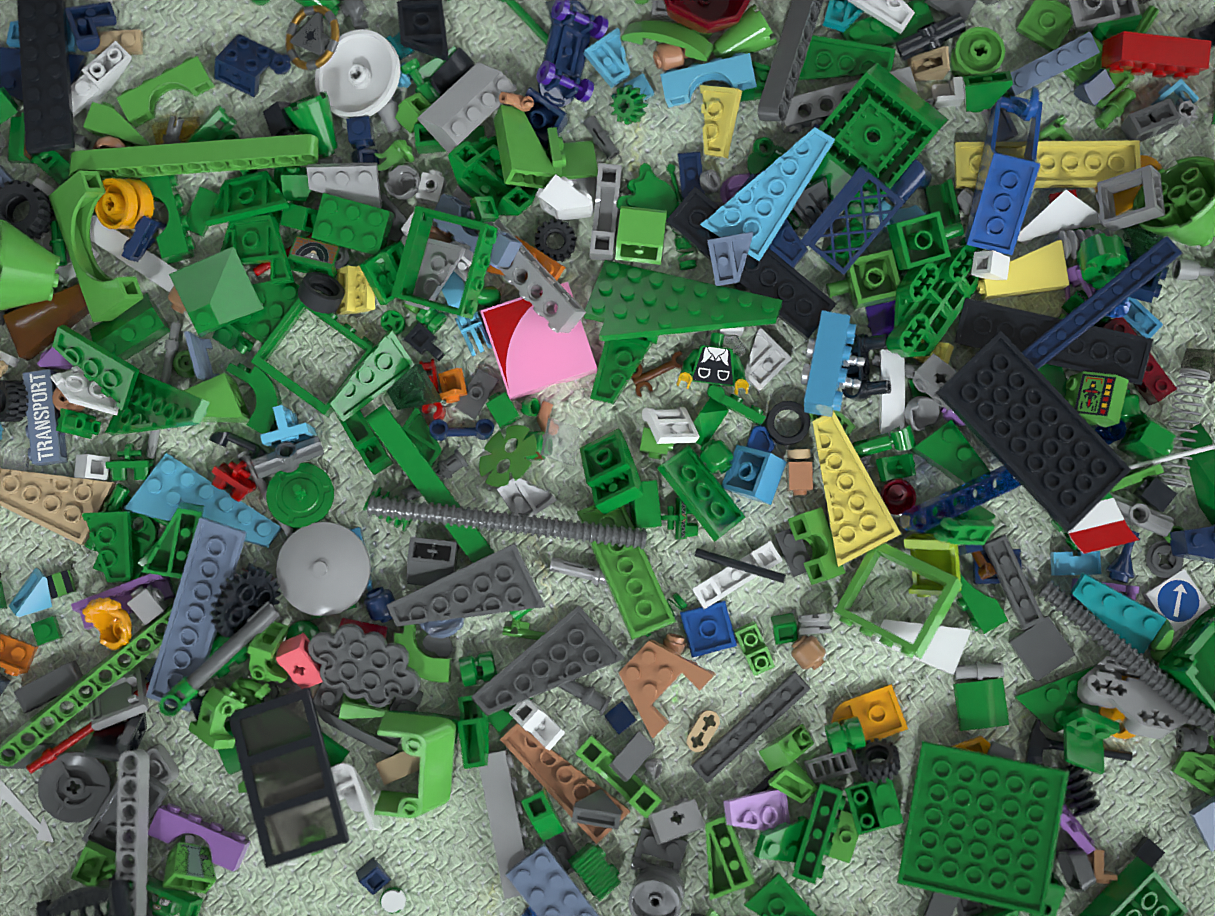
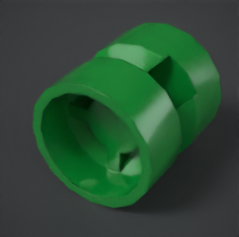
[459,651,497,687]
[824,716,866,755]

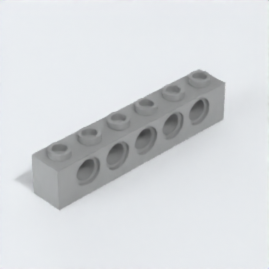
[780,67,917,134]

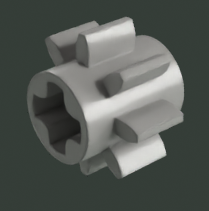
[1174,98,1199,128]

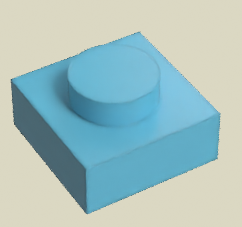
[623,74,654,101]

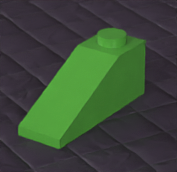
[83,101,151,147]

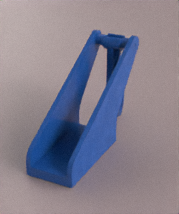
[965,87,1043,255]

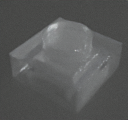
[2,445,30,472]

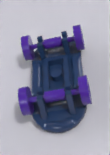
[536,0,609,107]

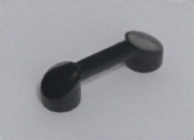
[209,432,267,459]

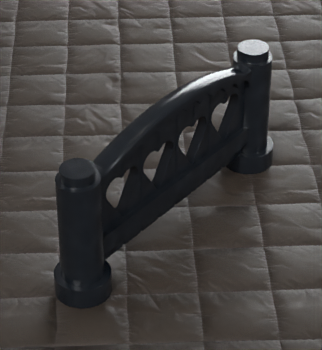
[35,878,132,916]

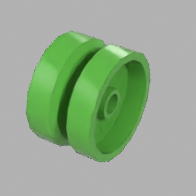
[949,27,1005,78]

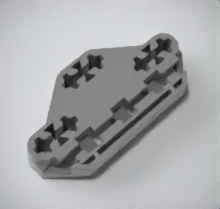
[1077,656,1213,739]

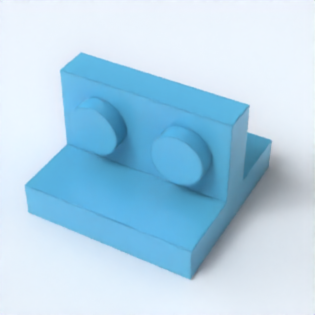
[260,405,317,449]

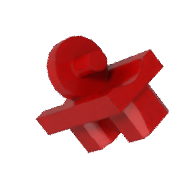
[211,460,257,502]

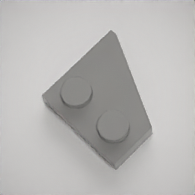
[495,475,557,517]

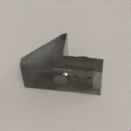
[1181,348,1215,384]

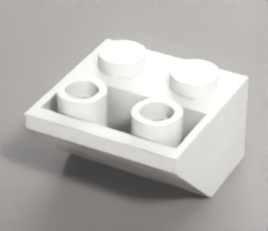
[539,174,593,221]

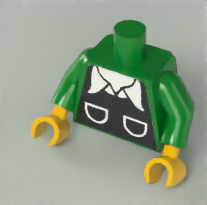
[676,333,749,395]

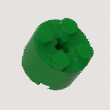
[1076,233,1129,289]

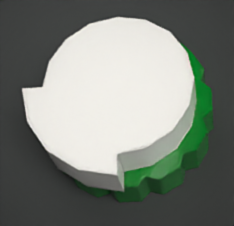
[380,886,407,914]

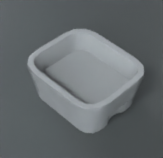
[133,744,179,786]

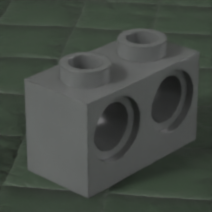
[1121,98,1181,142]

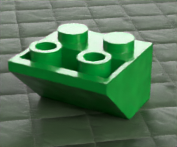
[845,777,904,835]

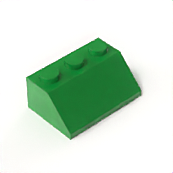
[89,293,170,361]

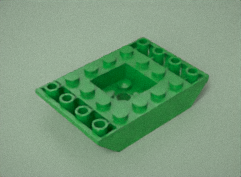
[809,63,949,224]

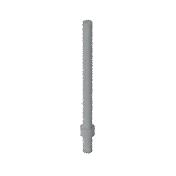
[145,322,181,458]

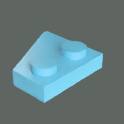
[583,28,630,89]

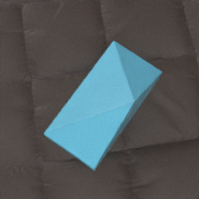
[9,568,52,617]

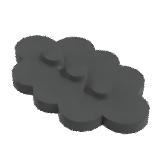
[308,623,421,707]

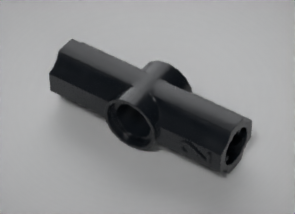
[895,13,966,61]

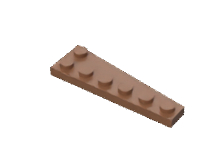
[500,723,631,844]

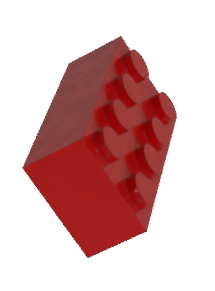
[1101,31,1211,80]

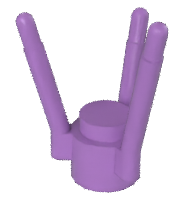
[1065,265,1096,315]

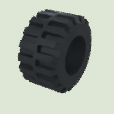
[0,180,55,240]

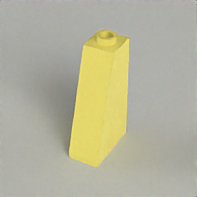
[977,240,1069,300]

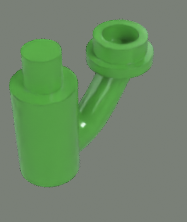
[230,676,271,707]

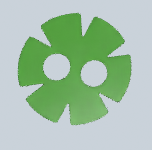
[479,425,537,487]

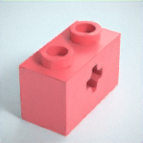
[276,633,323,689]

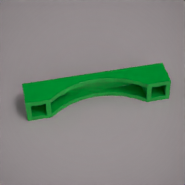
[909,498,1009,634]

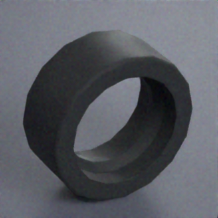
[298,272,344,314]
[765,401,810,446]

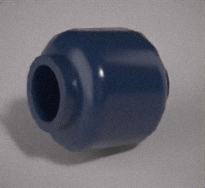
[364,587,395,623]

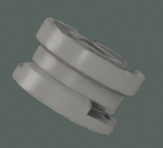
[798,613,832,634]

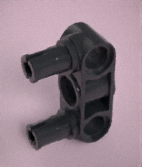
[842,333,891,402]

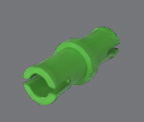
[1095,88,1136,129]

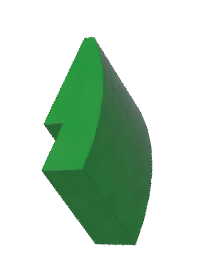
[579,428,644,515]

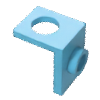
[1151,79,1199,105]

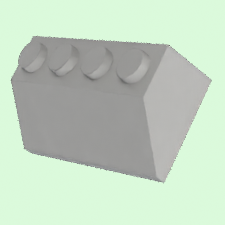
[417,62,517,153]

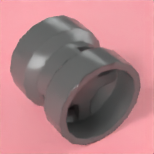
[1176,727,1208,752]

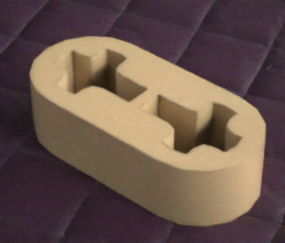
[686,710,720,752]

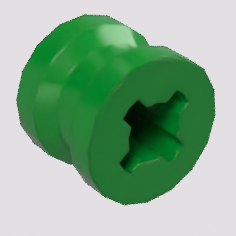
[380,310,406,336]

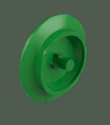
[266,463,334,528]

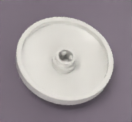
[315,29,400,119]

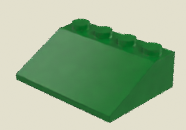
[1078,856,1188,916]

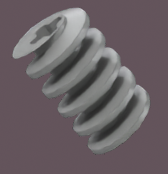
[1057,229,1110,259]

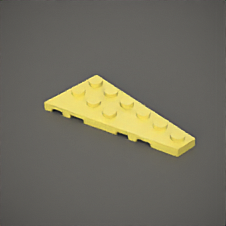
[812,411,901,567]

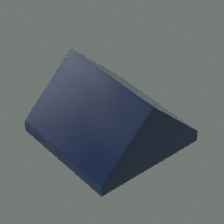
[524,87,568,149]

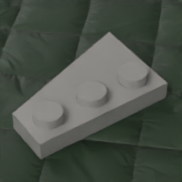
[405,238,467,310]

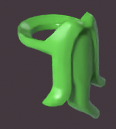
[374,139,415,171]

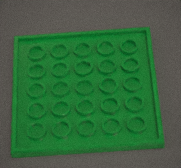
[897,740,1069,916]

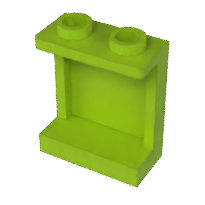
[904,533,961,598]

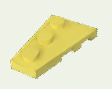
[700,85,742,159]

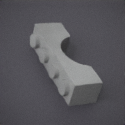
[590,163,622,261]

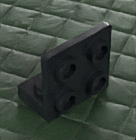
[84,712,147,762]

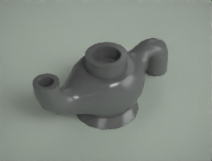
[340,0,369,30]

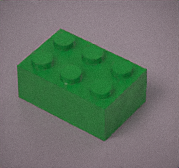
[311,193,395,255]

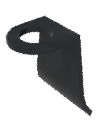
[429,47,475,96]

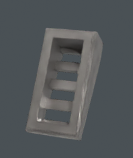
[803,747,858,783]

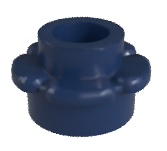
[269,53,291,75]

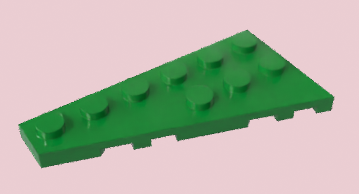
[105,372,210,436]

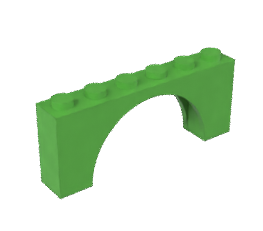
[48,170,143,322]

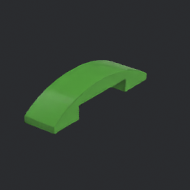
[621,20,714,62]

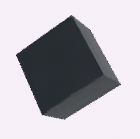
[1131,836,1165,868]

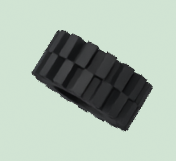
[535,219,576,262]
[0,380,28,422]
[856,738,901,783]

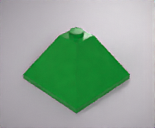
[169,246,264,338]

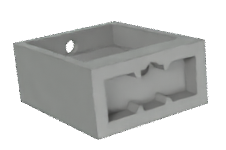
[1096,165,1165,232]

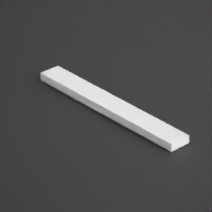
[32,178,177,292]

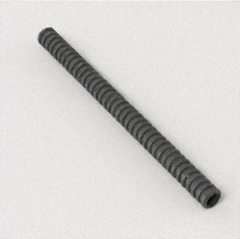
[367,495,647,549]
[1038,580,1215,740]

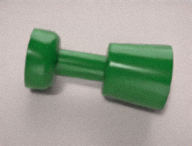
[400,58,441,104]

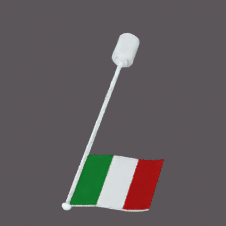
[1068,439,1215,554]

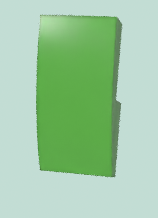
[733,621,775,676]

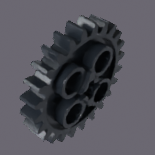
[210,566,281,638]

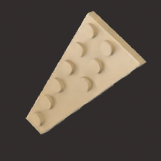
[0,468,116,545]

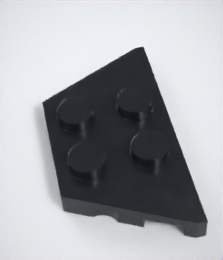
[397,0,449,61]

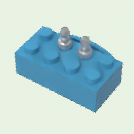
[801,311,865,417]

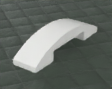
[692,541,783,609]

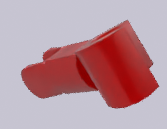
[419,359,446,420]

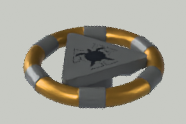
[285,5,340,71]

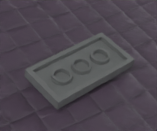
[82,762,170,853]

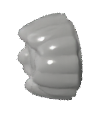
[644,758,662,781]

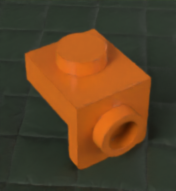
[436,368,468,403]

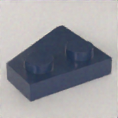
[121,216,167,262]

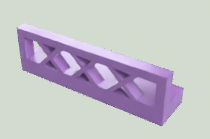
[71,574,175,630]

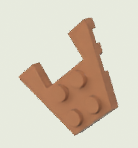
[618,639,716,738]

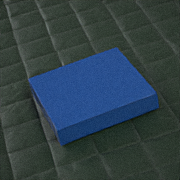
[680,601,737,658]

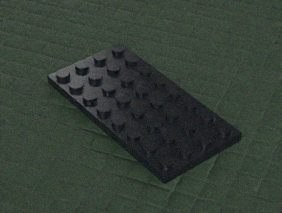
[935,331,1132,533]

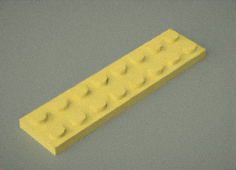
[954,140,1141,189]

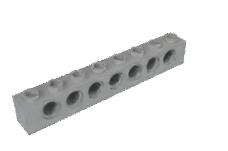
[451,186,586,333]

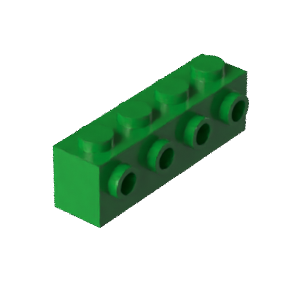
[792,782,847,885]

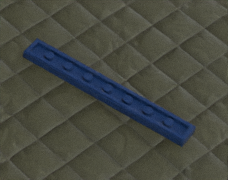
[1021,236,1182,370]

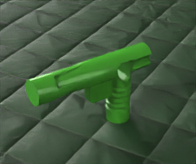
[1038,115,1073,141]
[502,617,547,640]

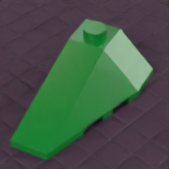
[1180,423,1215,525]

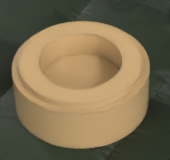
[787,449,811,459]

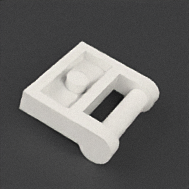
[642,407,700,444]

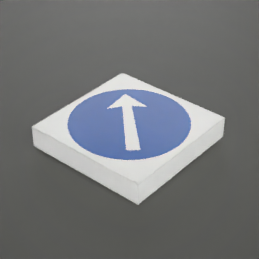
[1143,569,1211,632]

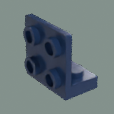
[214,34,277,97]

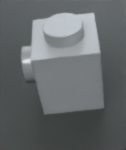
[127,585,169,625]

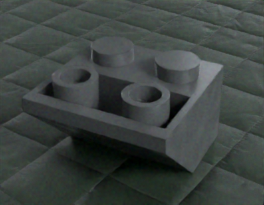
[407,537,459,586]

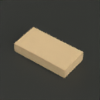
[375,751,420,785]

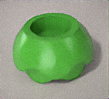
[173,349,196,378]

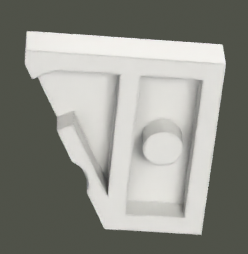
[745,328,792,392]

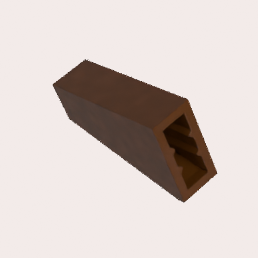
[3,284,90,361]

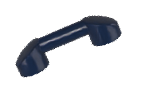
[429,419,494,441]

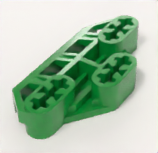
[886,245,979,357]

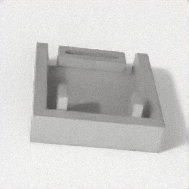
[89,668,149,730]

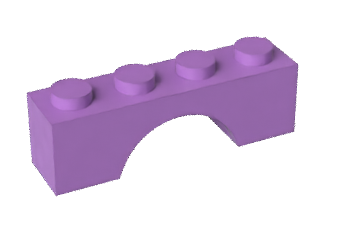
[148,803,251,872]

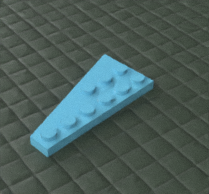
[700,127,835,262]
[124,453,282,548]

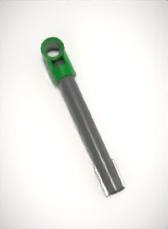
[159,601,281,717]

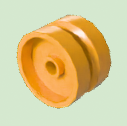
[95,178,154,229]

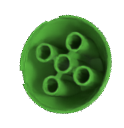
[1133,156,1215,247]
[0,220,60,311]

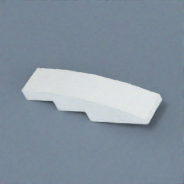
[878,349,905,436]

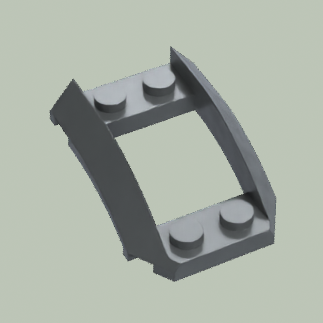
[313,682,424,756]

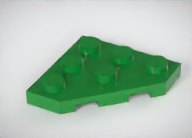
[234,281,299,344]

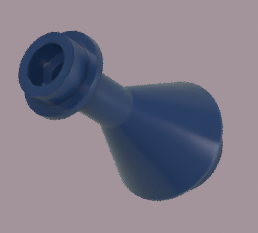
[1106,530,1141,583]

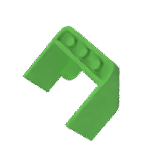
[374,712,456,819]

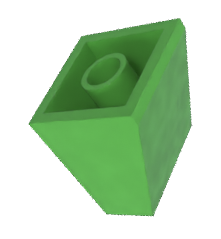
[183,373,251,423]

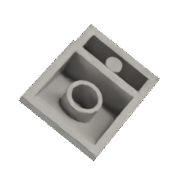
[1068,0,1140,30]

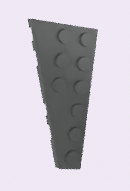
[386,543,546,626]
[471,605,625,716]

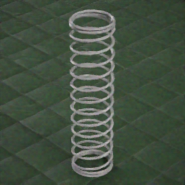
[1157,368,1211,487]

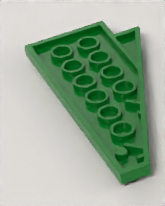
[584,260,782,341]

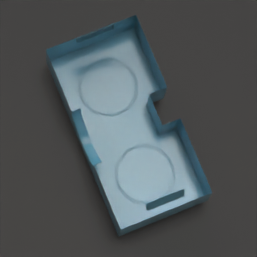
[1050,551,1101,576]

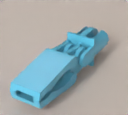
[442,271,492,357]

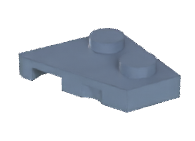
[708,231,753,286]

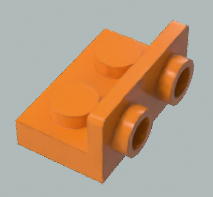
[0,632,38,676]

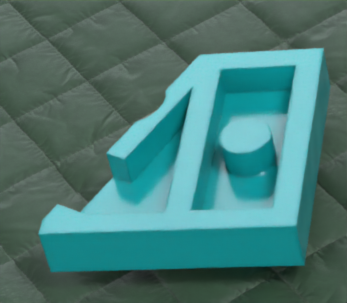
[822,0,864,32]

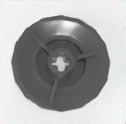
[38,752,110,823]

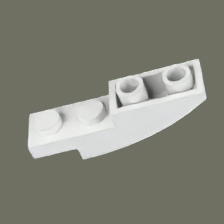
[71,41,132,118]

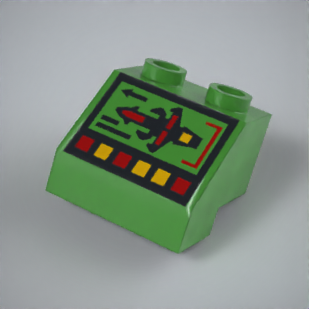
[1065,372,1129,427]

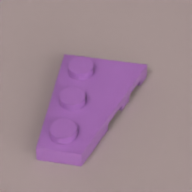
[1060,803,1095,855]

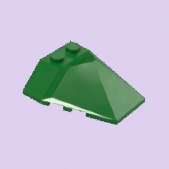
[448,136,550,216]

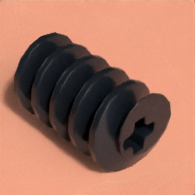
[1058,764,1100,817]

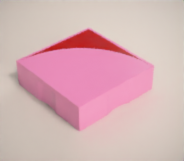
[480,282,597,401]

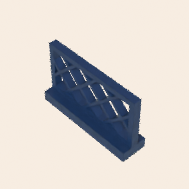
[800,165,905,275]

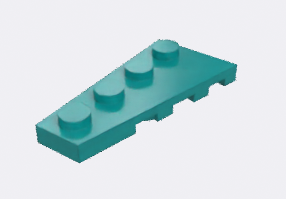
[1070,572,1167,654]

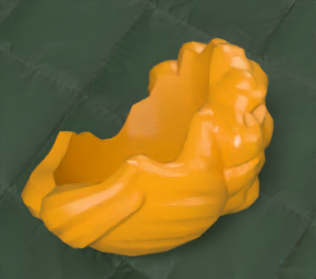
[82,597,132,650]

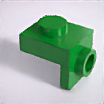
[876,453,916,482]

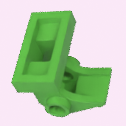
[248,621,289,683]
[188,686,249,749]

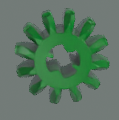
[609,85,649,125]

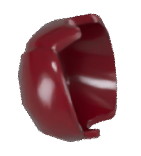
[880,478,917,516]

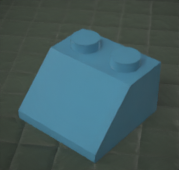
[721,445,787,505]

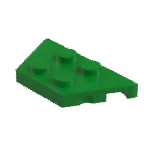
[204,170,290,227]
[1014,664,1101,733]

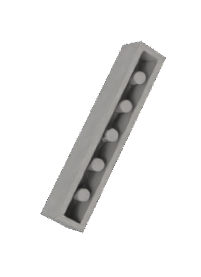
[479,749,531,899]

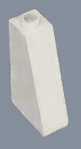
[871,619,971,675]

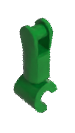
[852,425,916,458]

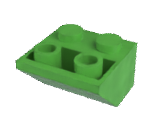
[615,206,667,265]

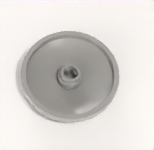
[276,522,371,616]

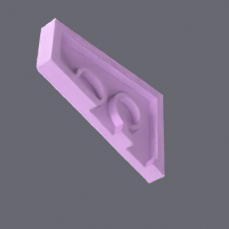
[724,788,790,831]

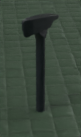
[1025,719,1133,764]

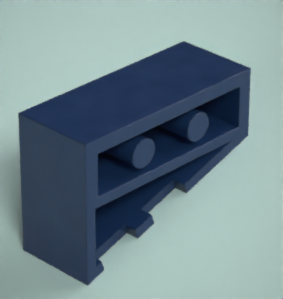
[1170,526,1215,564]

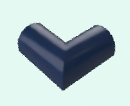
[64,2,117,52]
[887,159,932,208]

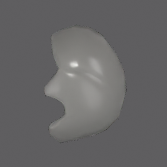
[384,165,421,199]
[904,396,940,431]

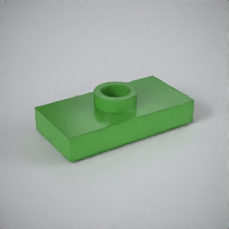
[828,810,859,864]

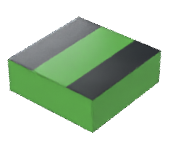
[46,570,77,599]

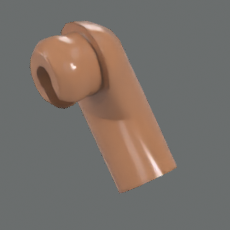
[499,92,534,112]
[537,401,558,435]

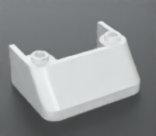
[264,763,382,865]

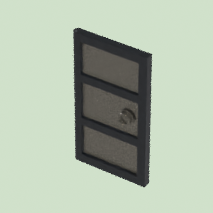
[228,688,350,868]

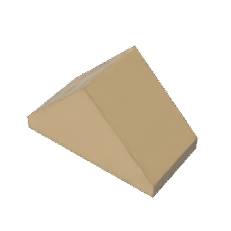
[907,46,950,81]

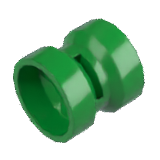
[415,308,448,334]

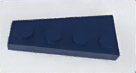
[732,173,809,268]

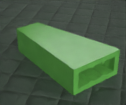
[493,105,556,189]

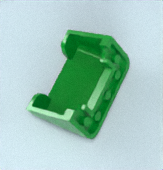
[1159,605,1215,713]

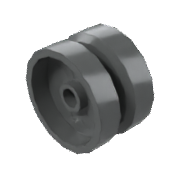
[628,865,685,916]

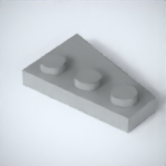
[306,163,382,209]

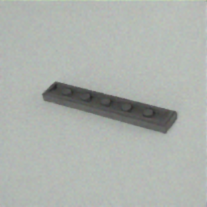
[691,671,811,783]

